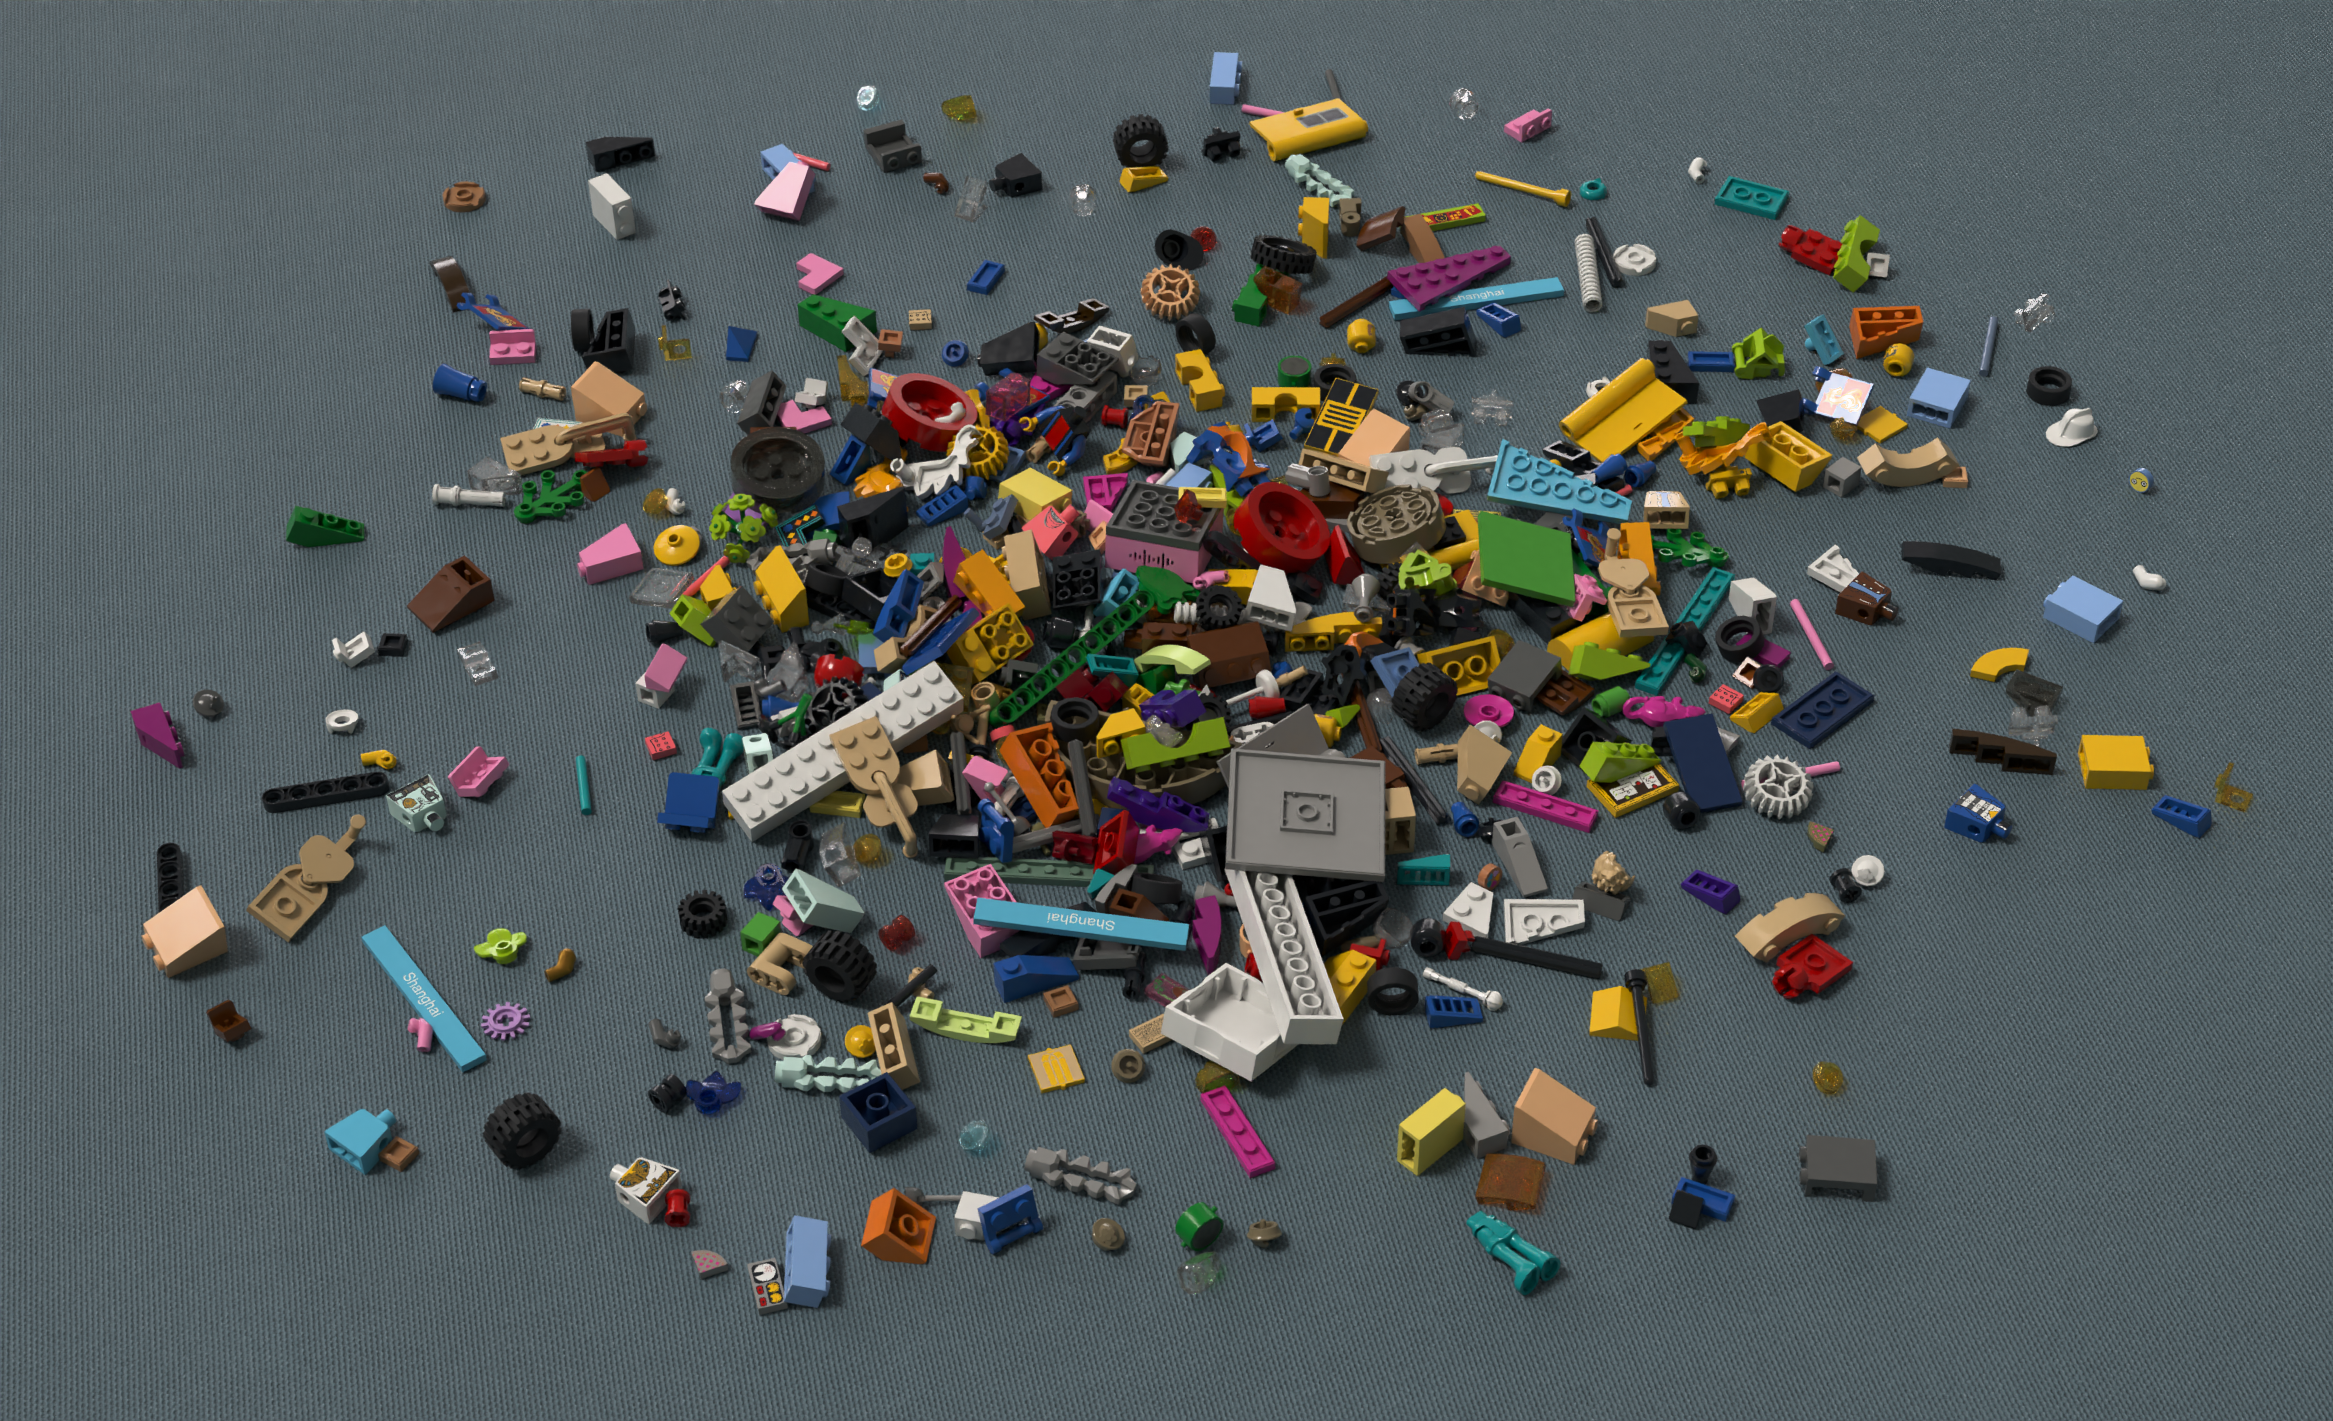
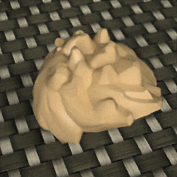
[1591,851,1635,895]

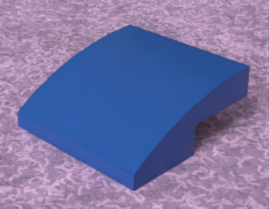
[803,491,850,539]

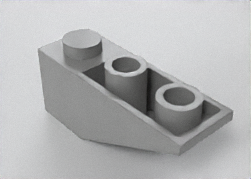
[1492,817,1548,898]
[1464,1072,1510,1159]

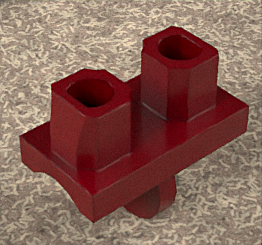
[1052,830,1098,864]

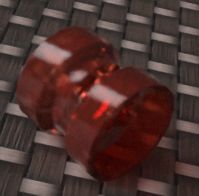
[878,915,916,951]

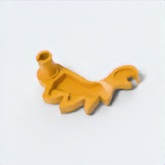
[1674,422,1773,475]
[853,446,909,512]

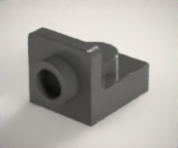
[999,659,1038,688]

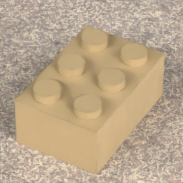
[1002,529,1052,621]

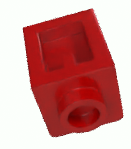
[1349,939,1390,971]

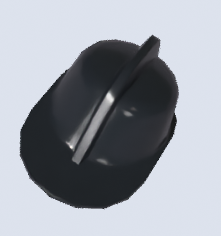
[1155,229,1204,271]

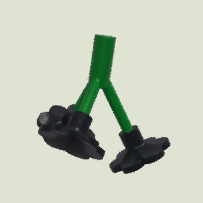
[758,693,814,750]

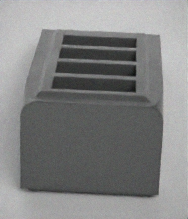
[730,681,761,730]

